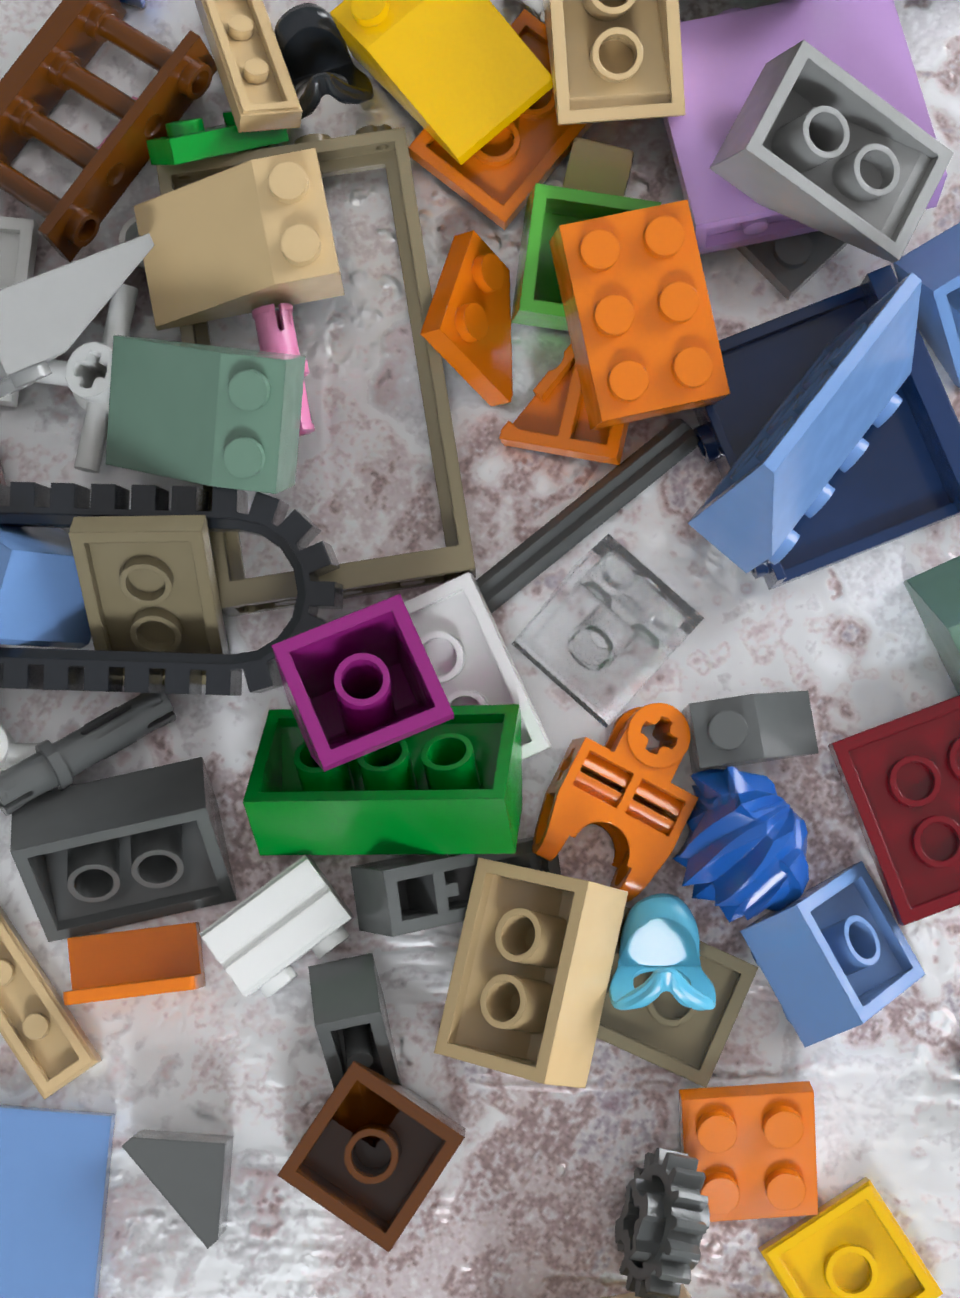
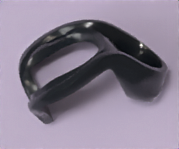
[274,3,374,119]

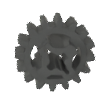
[615,1148,710,1298]

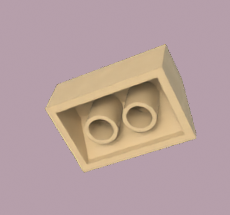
[434,857,628,1088]

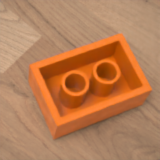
[549,199,730,430]

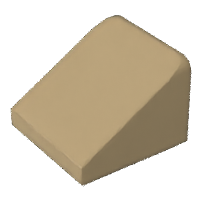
[563,137,634,197]

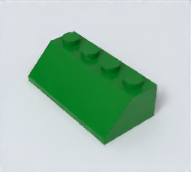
[243,704,522,856]

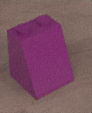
[271,594,454,772]

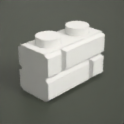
[199,855,355,999]

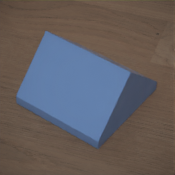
[0,525,91,649]

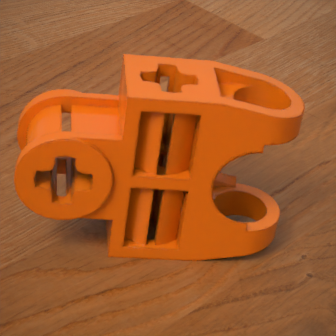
[532,703,698,902]

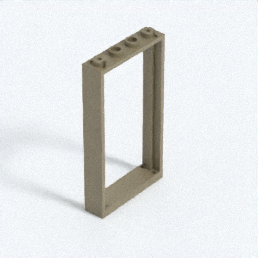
[156,124,476,617]

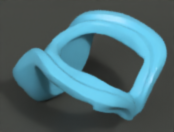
[609,893,716,1011]

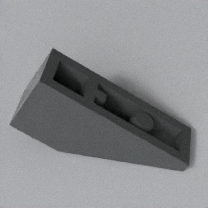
[350,837,561,937]

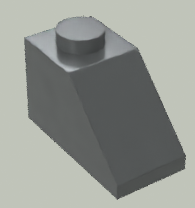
[682,690,819,773]
[308,953,402,1089]

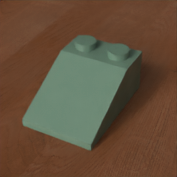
[105,335,306,494]

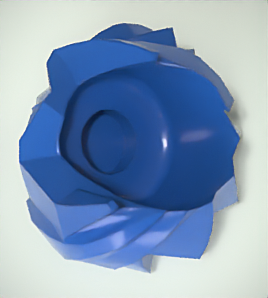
[672,766,809,923]

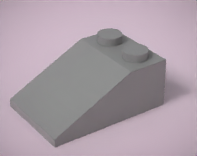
[709,40,954,263]
[0,233,154,398]

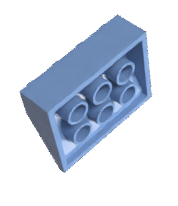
[688,272,922,574]

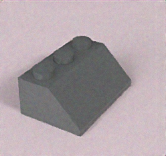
[10,757,237,942]

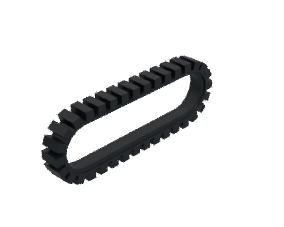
[0,482,344,696]

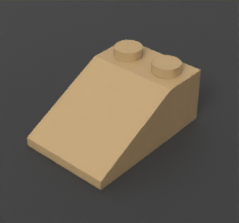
[543,0,686,125]
[134,148,345,331]

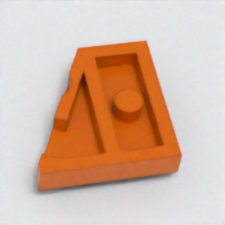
[420,230,513,407]
[499,344,629,466]

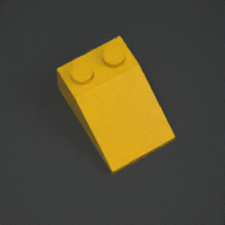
[330,0,553,165]

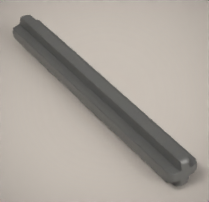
[476,418,699,614]

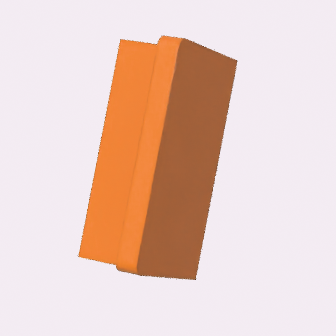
[63,922,206,1005]

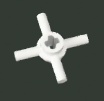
[35,284,139,473]

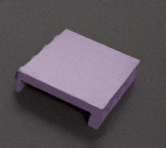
[663,0,947,255]

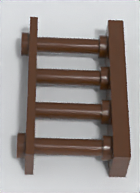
[0,0,217,263]

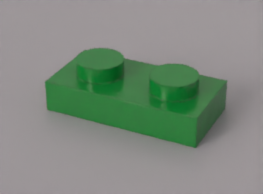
[146,111,289,165]

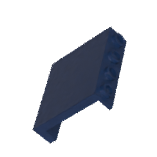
[693,264,960,590]

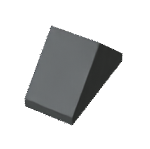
[122,1130,234,1249]

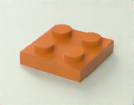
[679,1081,818,1222]

